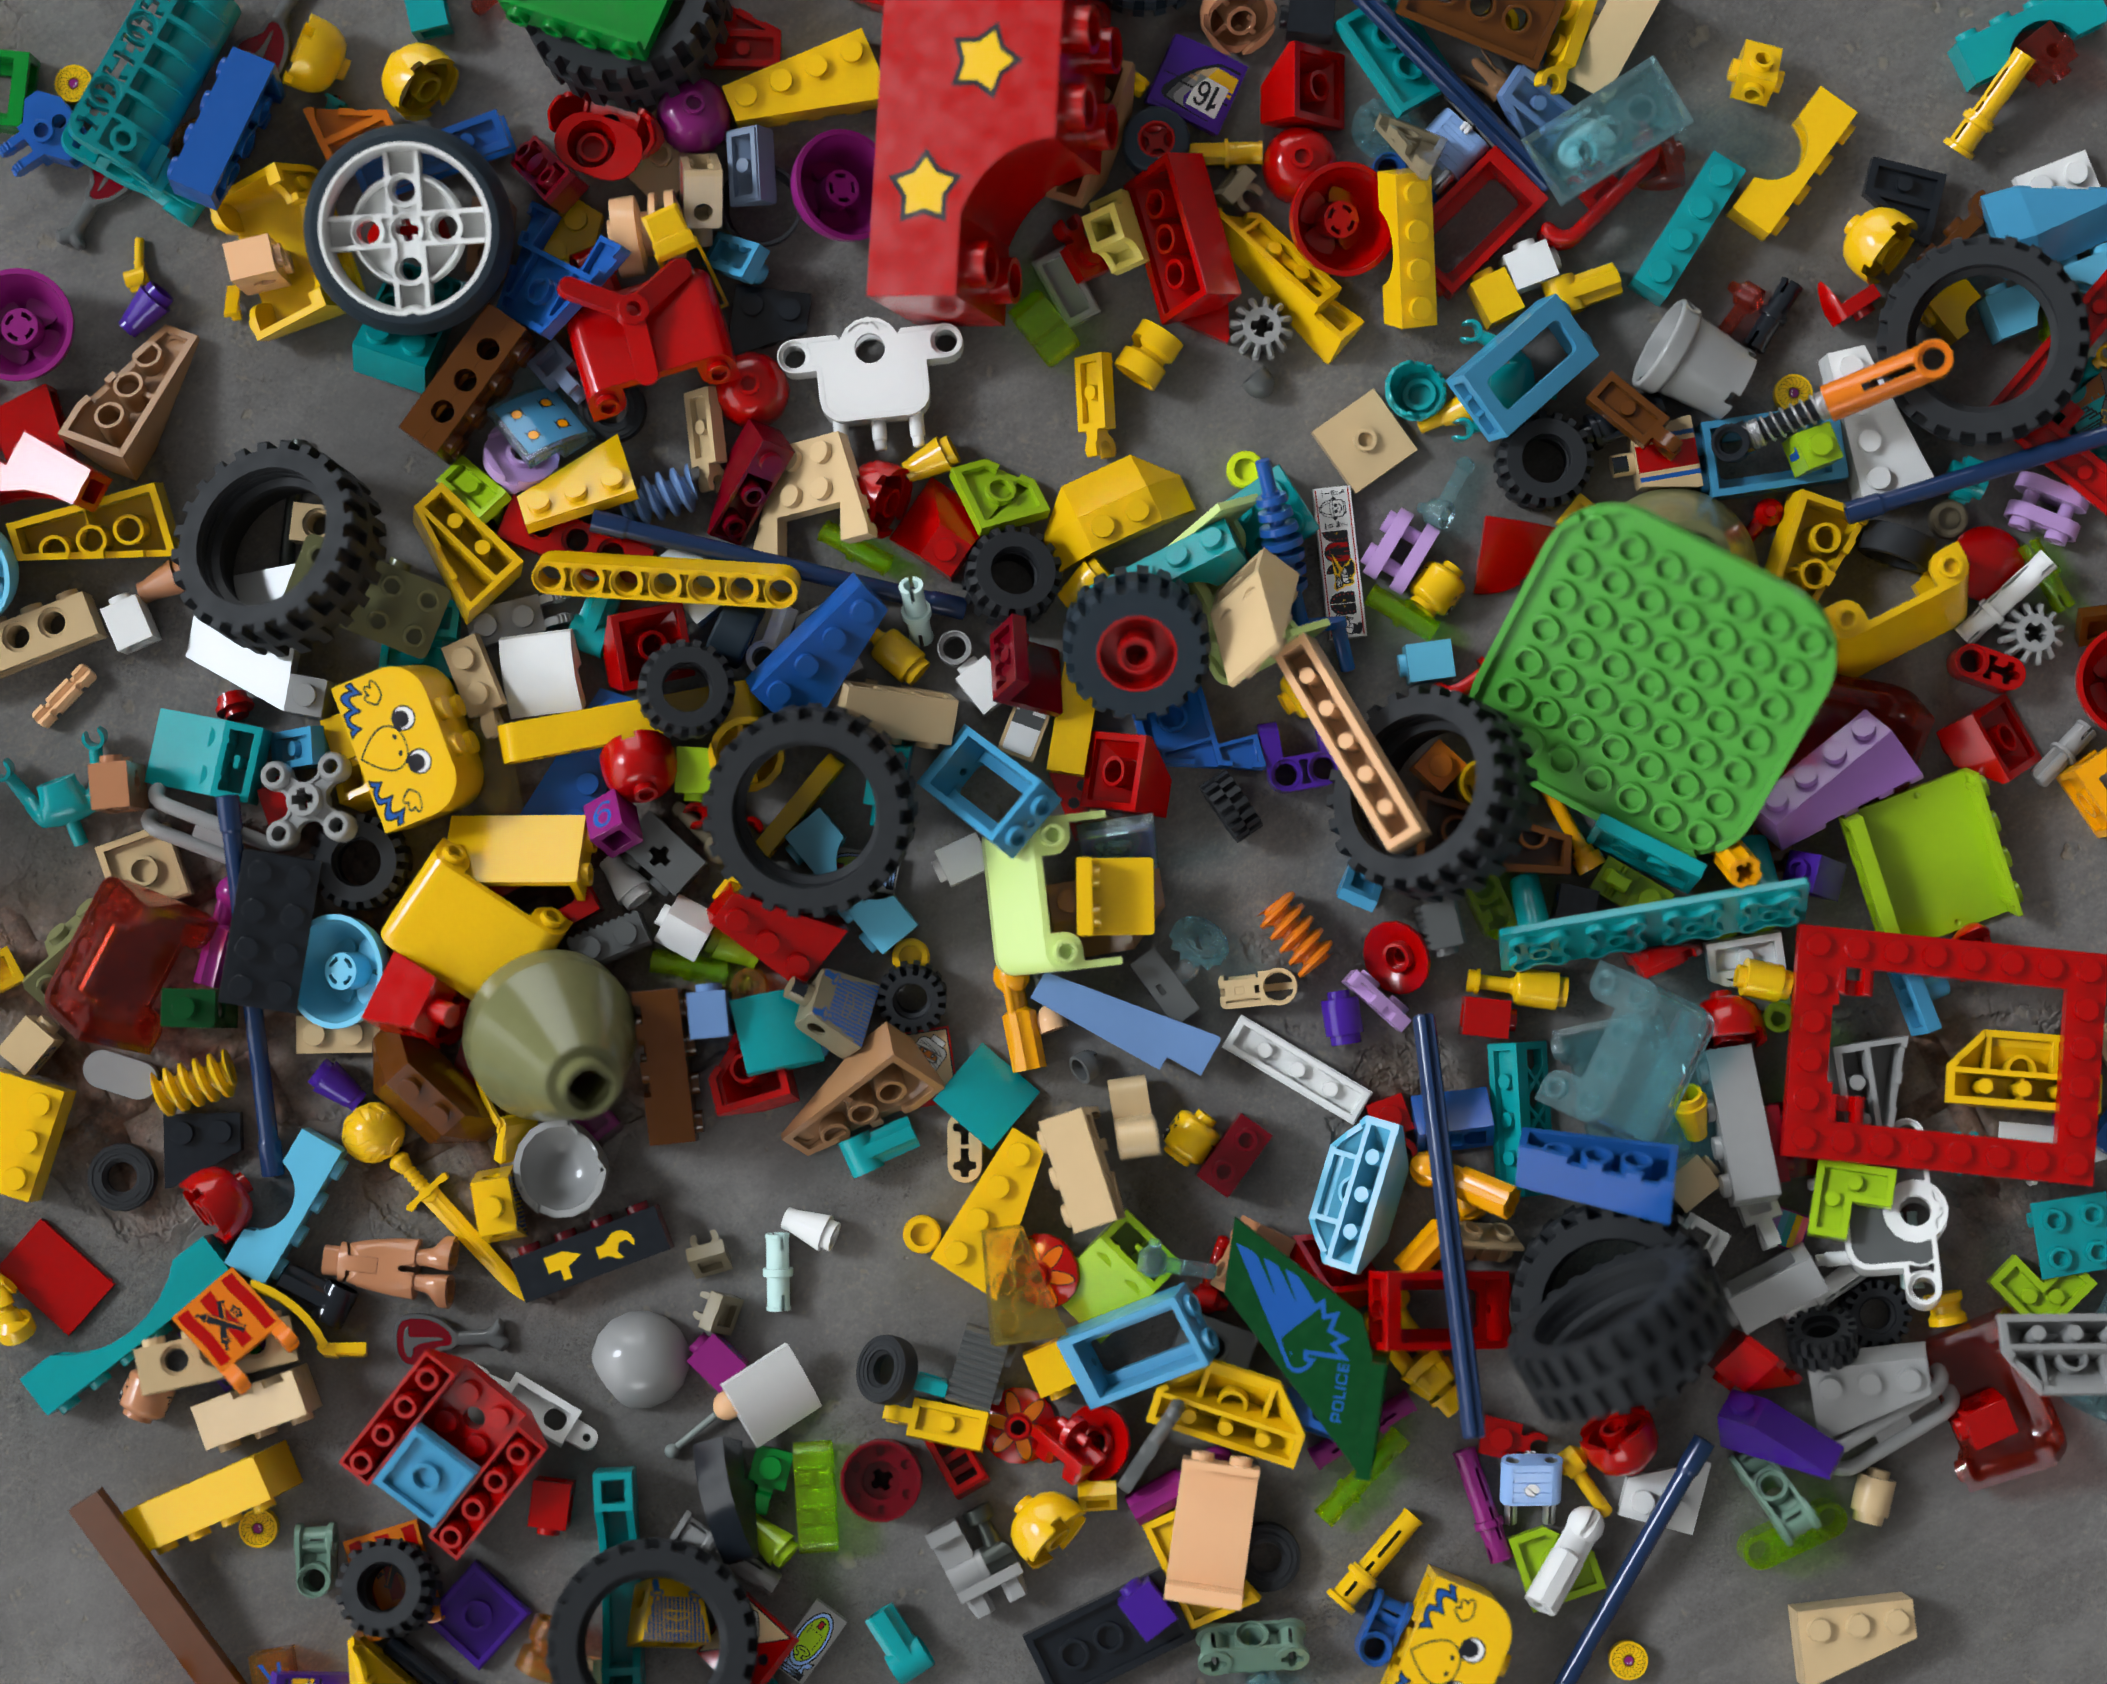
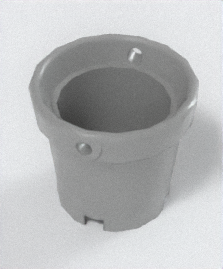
[1632,299,1757,420]

